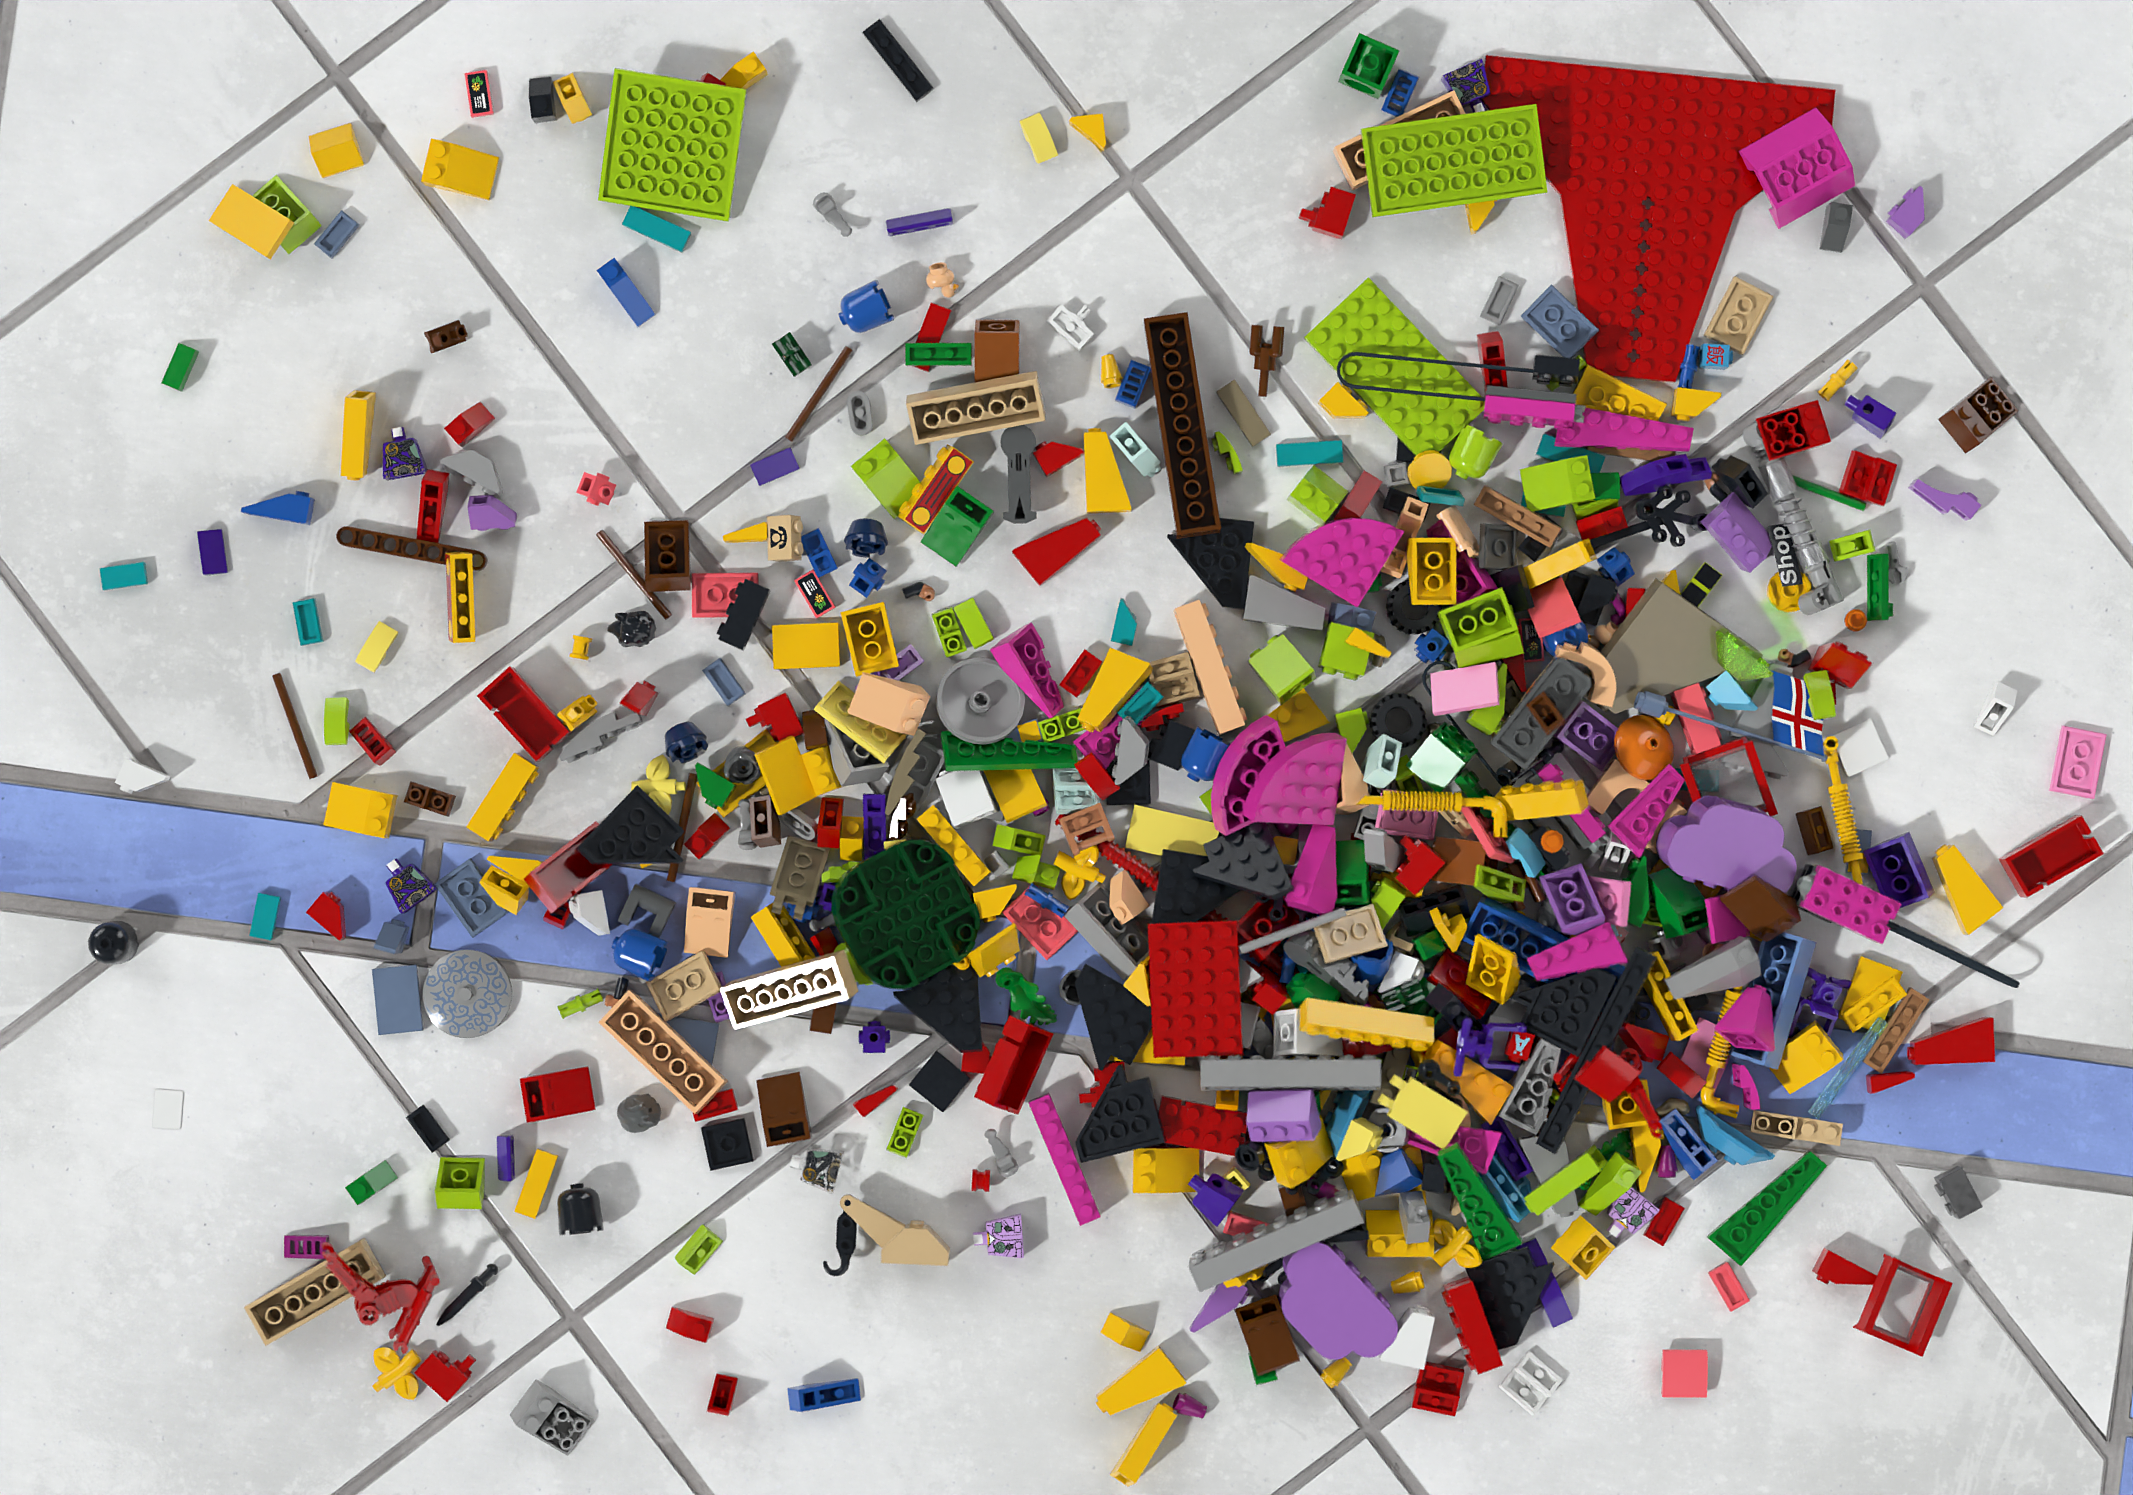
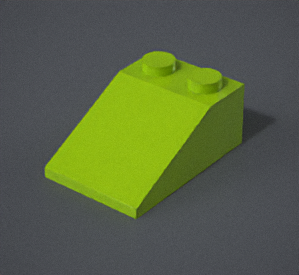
[252,175,322,254]
[851,438,921,519]
[1520,455,1595,512]

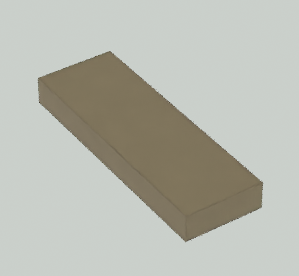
[1216,379,1271,447]

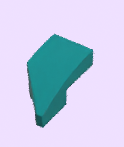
[1111,598,1137,646]

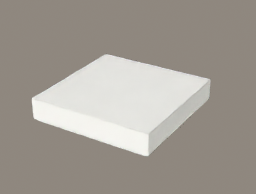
[1832,719,1889,777]

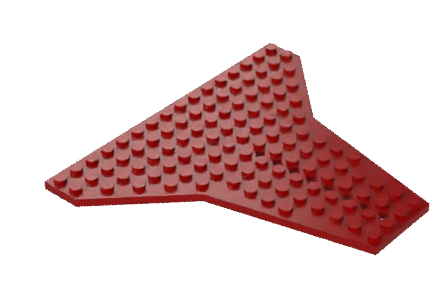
[1482,55,1836,383]

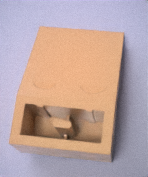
[684,887,736,958]

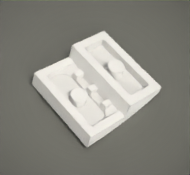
[1498,1351,1563,1415]

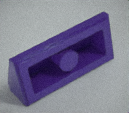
[750,448,800,486]
[197,529,228,576]
[497,1135,515,1181]

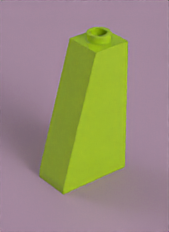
[1524,1144,1608,1216]

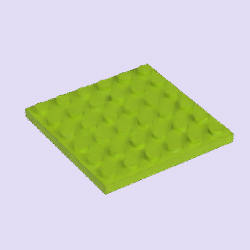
[598,68,747,222]

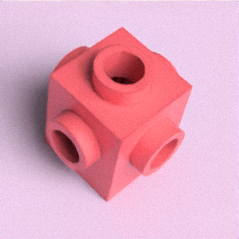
[576,472,616,506]

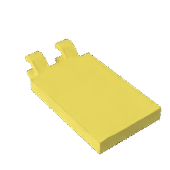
[1377,1074,1468,1149]

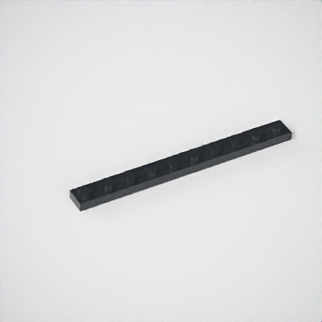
[1536,947,1657,1154]

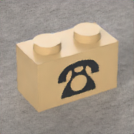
[767,515,803,562]

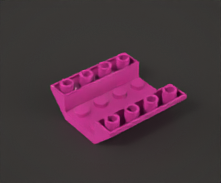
[1739,108,1855,229]

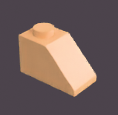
[1109,870,1150,925]

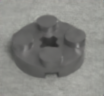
[1368,1107,1410,1153]

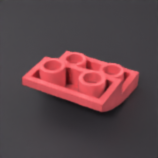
[1661,1350,1708,1398]

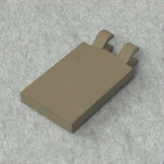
[770,835,830,920]

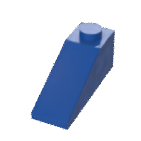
[596,258,656,327]
[241,491,315,525]
[1659,1108,1718,1180]
[787,1378,861,1412]

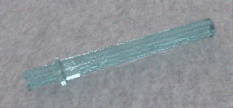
[1808,1017,1888,1119]

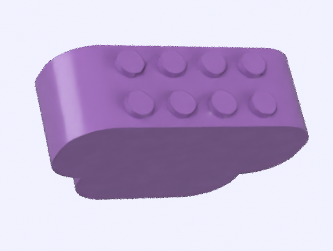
[1656,795,1797,893]
[1278,1240,1398,1360]

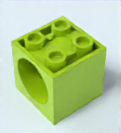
[1318,622,1375,681]

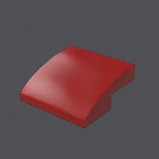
[1839,451,1897,506]
[1574,1045,1640,1103]
[1412,1362,1464,1416]

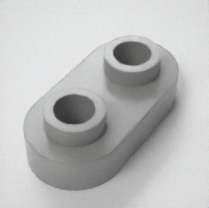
[847,391,873,436]
[778,807,818,840]

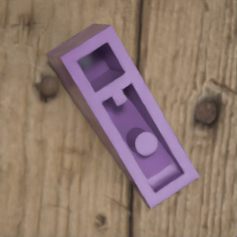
[1189,1283,1249,1333]

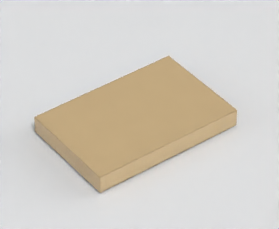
[1704,276,1774,355]
[1314,904,1388,964]
[646,951,722,1022]

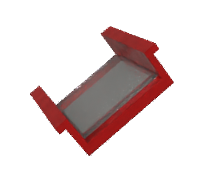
[1680,736,1778,816]
[1853,1254,1953,1357]

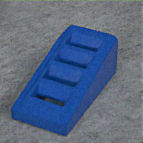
[1381,68,1419,117]
[1115,360,1151,409]

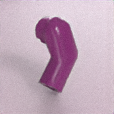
[1610,592,1626,626]

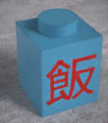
[1699,344,1733,370]

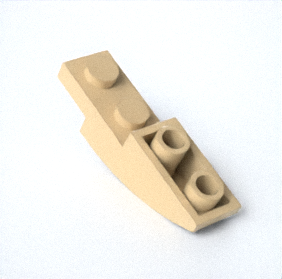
[1750,1110,1843,1146]

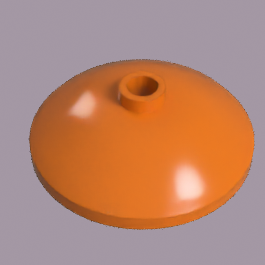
[1614,715,1674,780]

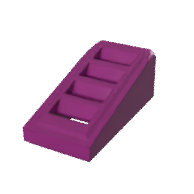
[284,1235,329,1259]

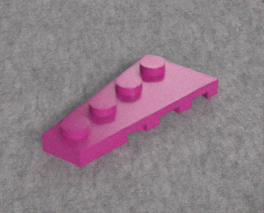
[1073,687,1149,769]
[1607,764,1685,858]
[1527,922,1628,981]
[1408,1126,1502,1175]

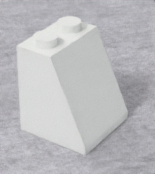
[935,770,998,829]
[1274,1009,1343,1057]
[1378,1305,1435,1370]

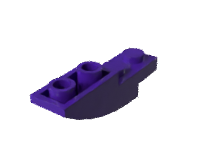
[1620,454,1712,496]

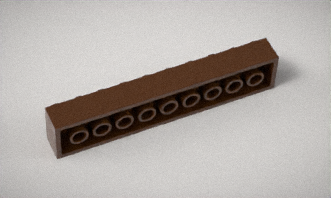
[1143,312,1221,539]

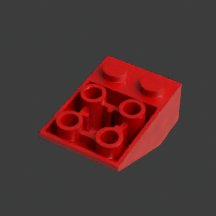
[1756,400,1831,461]
[1808,641,1872,689]
[520,1066,596,1123]

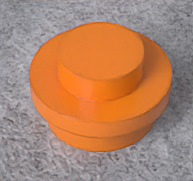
[1844,609,1867,631]
[1541,830,1564,852]

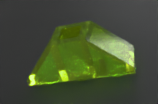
[1716,630,1774,682]

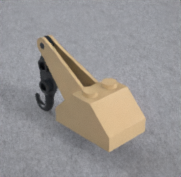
[823,1194,950,1277]

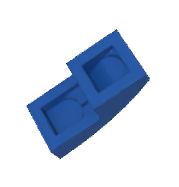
[801,528,838,578]

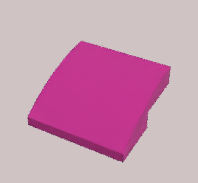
[1732,1063,1760,1110]

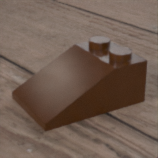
[644,520,691,592]
[1720,875,1801,942]

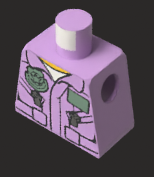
[1607,1188,1659,1238]
[973,1214,1024,1258]

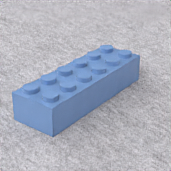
[1728,932,1816,1070]

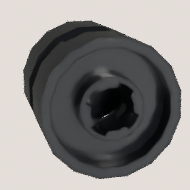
[1235,1138,1269,1171]

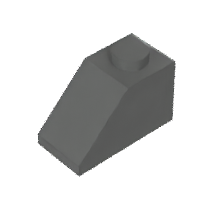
[1820,202,1853,253]

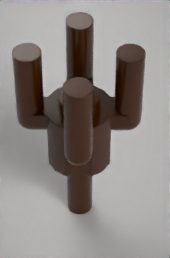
[1249,325,1285,397]
[1502,861,1546,912]

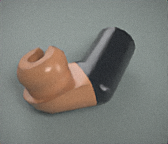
[1704,472,1729,503]
[902,582,935,601]
[1778,649,1811,668]
[605,978,629,1008]

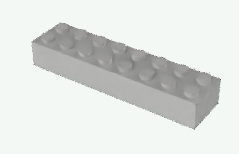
[1201,1056,1381,1090]
[1189,1189,1364,1292]

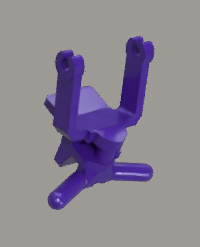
[1788,967,1851,1037]
[1454,1018,1527,1077]

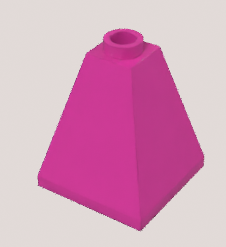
[1715,985,1775,1052]

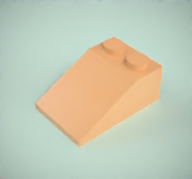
[848,672,930,736]
[1335,743,1370,815]

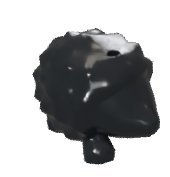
[607,611,656,647]

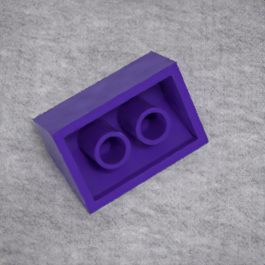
[1863,832,1935,908]

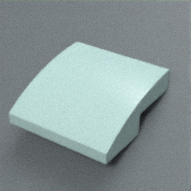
[1053,768,1100,814]

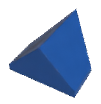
[1375,1148,1423,1196]

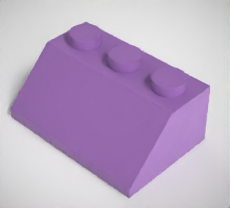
[1700,492,1772,573]
[1539,863,1605,936]
[1246,1088,1322,1142]

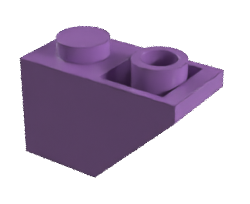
[1886,186,1925,239]
[467,495,517,531]

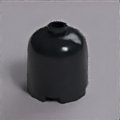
[88,921,139,964]
[557,1183,604,1236]

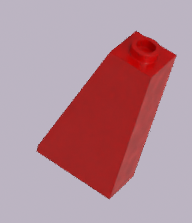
[1012,518,1101,586]
[1907,1017,1995,1065]

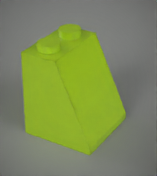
[1287,465,1349,525]
[1248,634,1316,705]

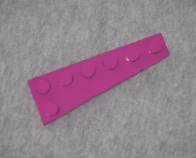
[1554,408,1694,452]

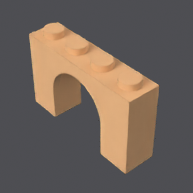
[1587,759,1687,854]

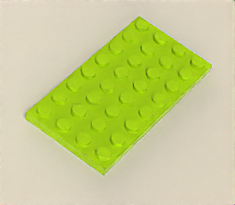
[1361,104,1548,217]
[1304,277,1485,456]

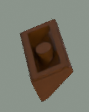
[1796,806,1834,855]

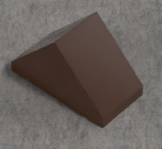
[1526,691,1566,735]

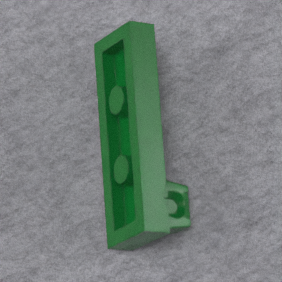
[905,343,972,366]
[1867,554,1893,621]

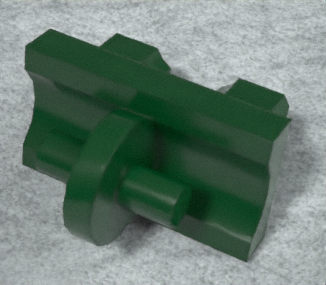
[772,332,812,377]
[1381,979,1426,1012]

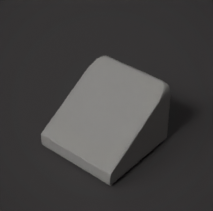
[984,851,1009,877]

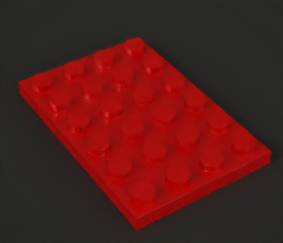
[1148,920,1243,1058]

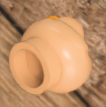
[926,262,959,298]
[1587,622,1618,649]

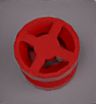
[972,1169,990,1192]

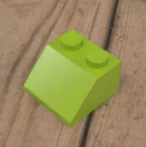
[435,1157,485,1209]

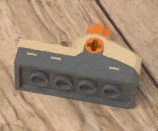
[1490,656,1591,770]

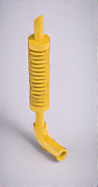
[1823,736,1863,885]
[1357,790,1509,838]
[1700,986,1743,1119]

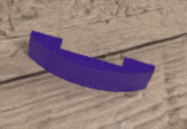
[863,794,886,860]
[1516,1238,1573,1328]

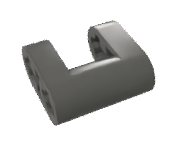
[618,884,676,938]

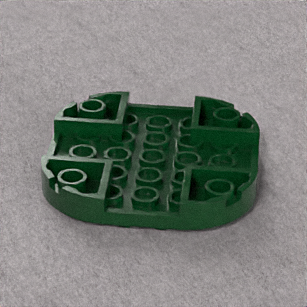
[831,840,980,989]

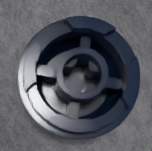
[844,518,888,558]
[664,722,708,763]

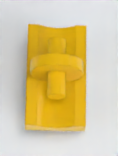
[557,694,598,731]

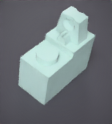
[1109,422,1161,478]
[1361,734,1402,790]

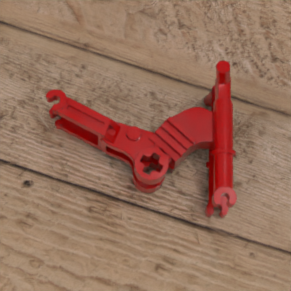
[1553,1012,1663,1139]
[321,1242,440,1354]

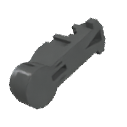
[1000,425,1037,524]
[1284,929,1369,1007]

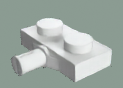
[1047,304,1094,351]

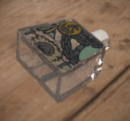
[790,1148,844,1194]

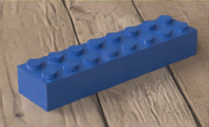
[1462,894,1625,1012]

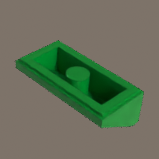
[161,343,199,392]
[1591,472,1620,500]

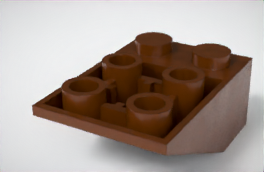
[1938,377,2019,454]
[756,1072,812,1147]
[1234,1294,1300,1376]

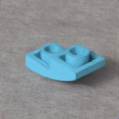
[1505,828,1546,877]

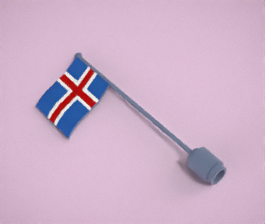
[1634,671,1828,762]

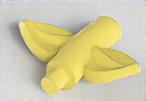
[631,755,686,815]

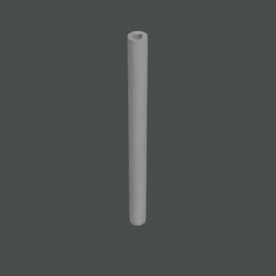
[1239,907,1347,954]

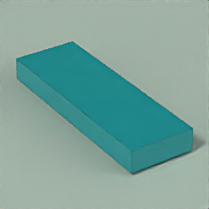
[622,206,691,253]
[1535,434,1606,473]
[1276,440,1343,467]

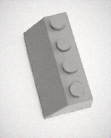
[1064,882,1149,980]

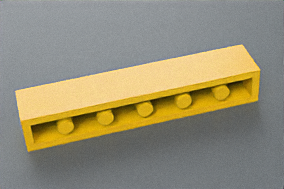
[1299,998,1434,1051]

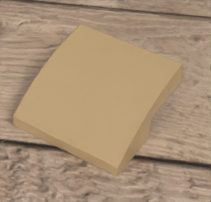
[1148,652,1200,709]

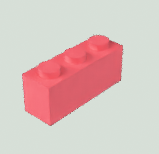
[1669,683,1722,754]

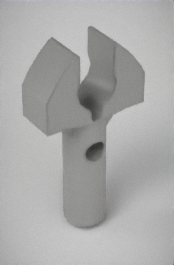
[1887,542,1908,584]

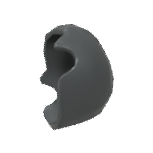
[1059,969,1081,1006]

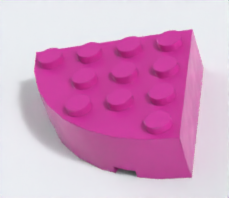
[1280,518,1404,608]
[1211,715,1285,836]
[1243,733,1347,825]

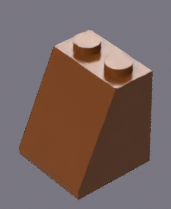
[975,320,1019,382]
[1431,837,1498,886]

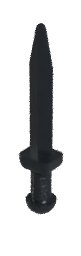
[1510,741,1564,783]
[436,1263,498,1326]

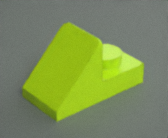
[1829,530,1876,562]
[1012,854,1060,890]

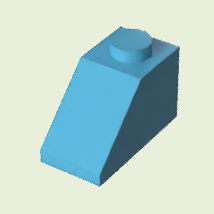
[1706,670,1758,711]

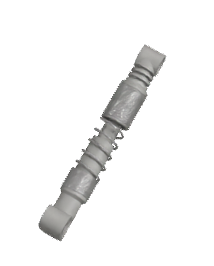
[1743,422,1844,615]

